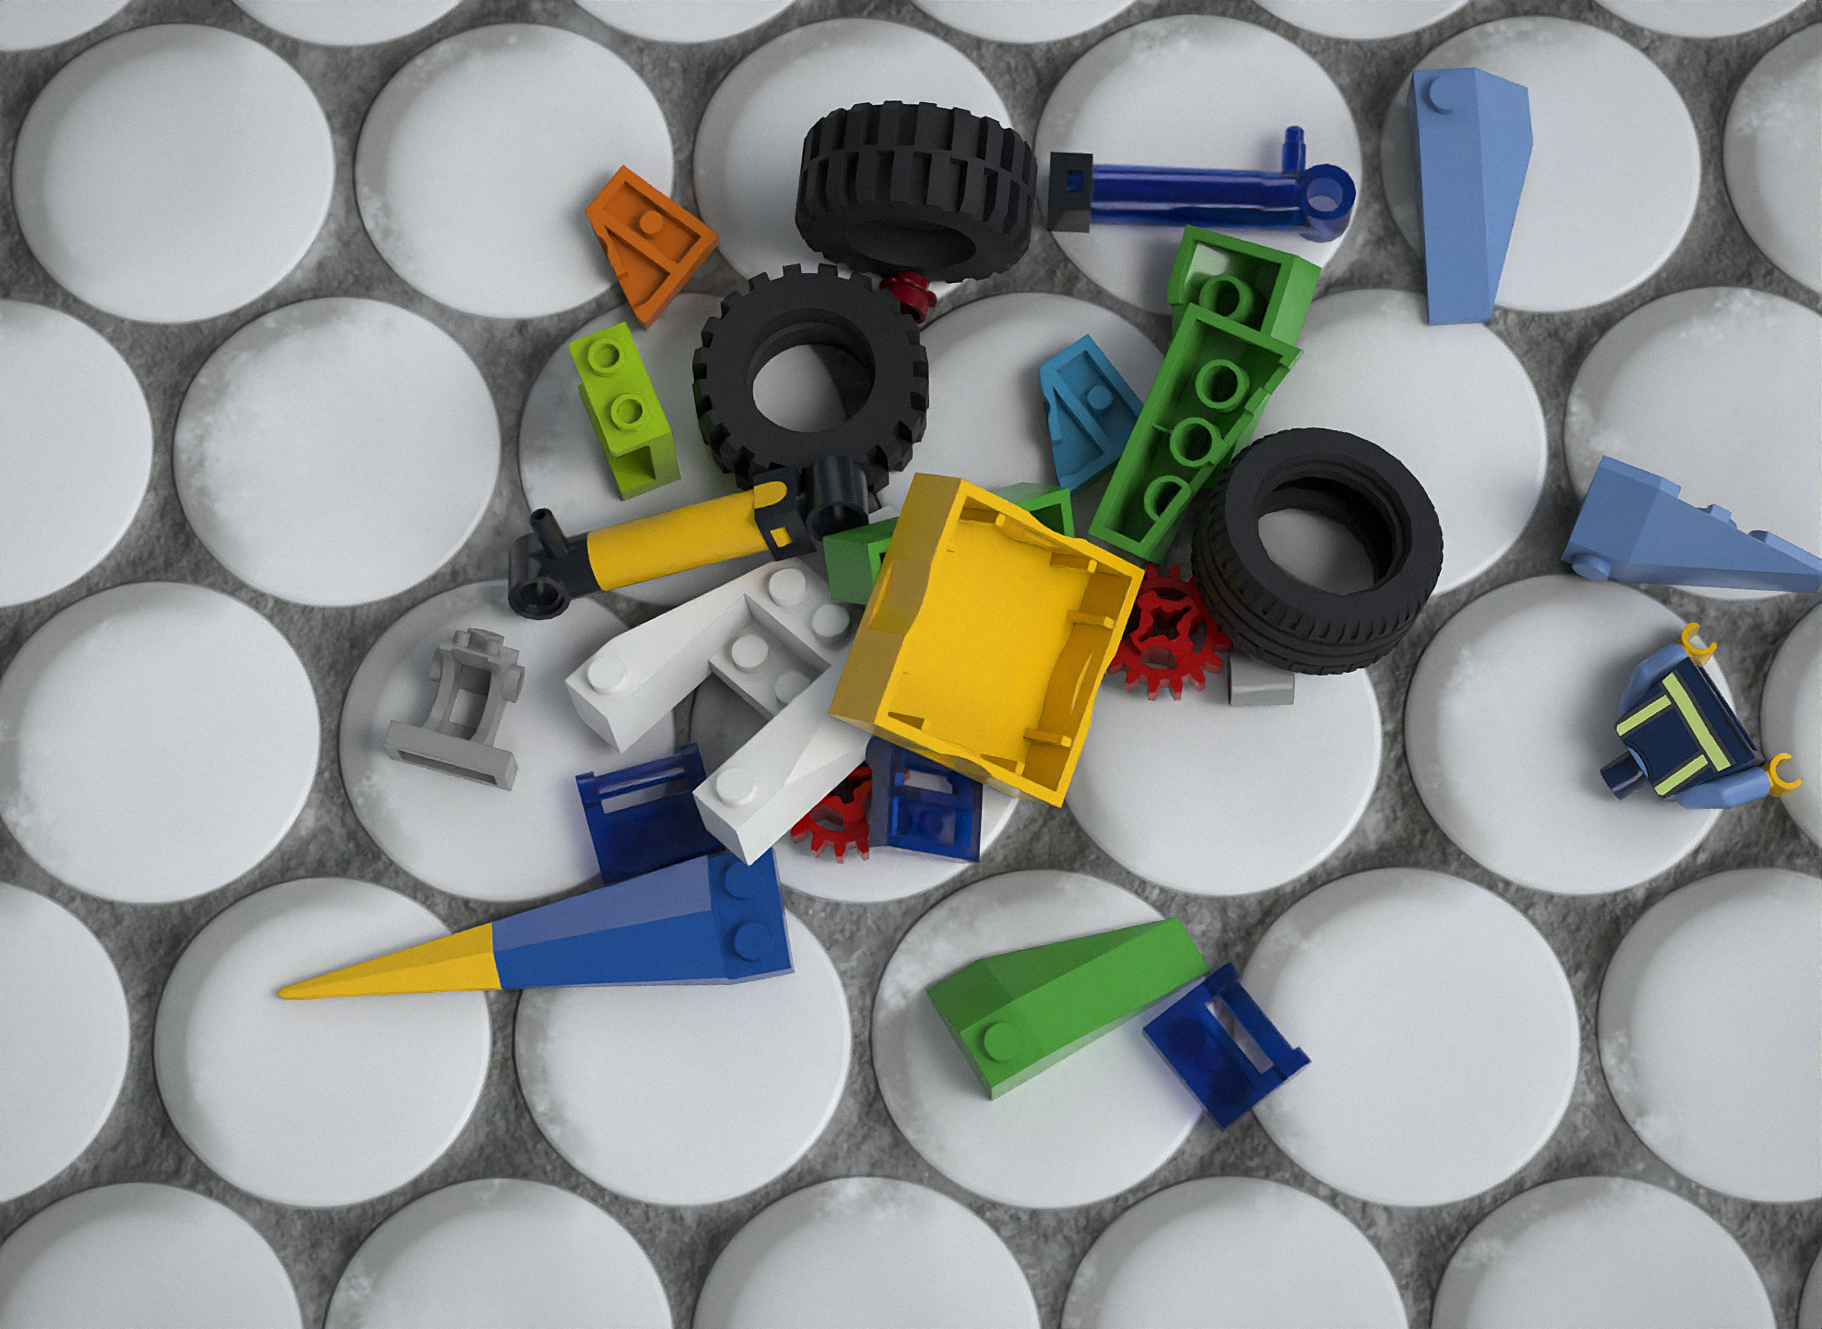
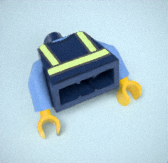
[1600,622,1802,809]

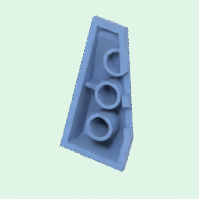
[1406,67,1533,326]
[1561,455,1822,593]

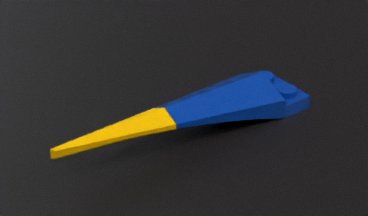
[276,846,795,1000]

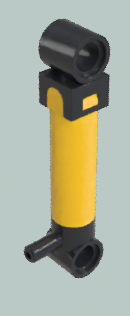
[508,455,869,620]

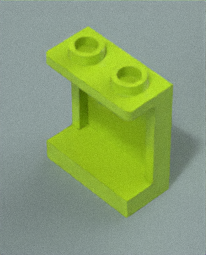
[568,321,681,501]

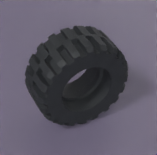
[795,100,1038,283]
[692,263,929,495]

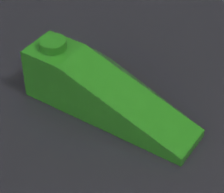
[1167,224,1321,491]
[926,917,1210,1102]

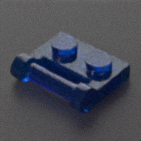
[865,735,983,864]
[575,742,727,884]
[1141,962,1312,1133]

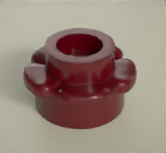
[879,271,937,324]

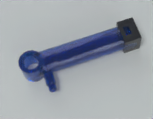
[1047,126,1356,243]

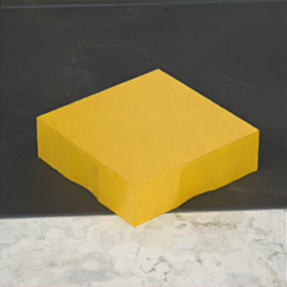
[827,472,1145,808]

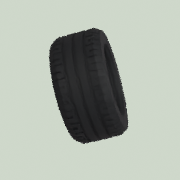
[1190,427,1444,676]

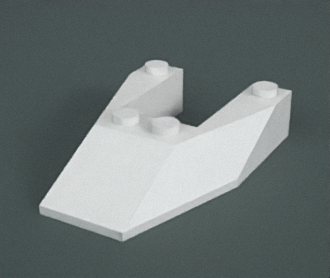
[565,505,900,866]

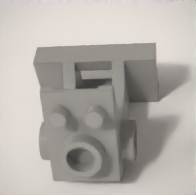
[384,628,525,791]

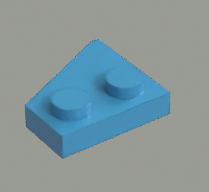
[1038,334,1144,499]

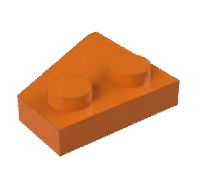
[585,165,720,331]

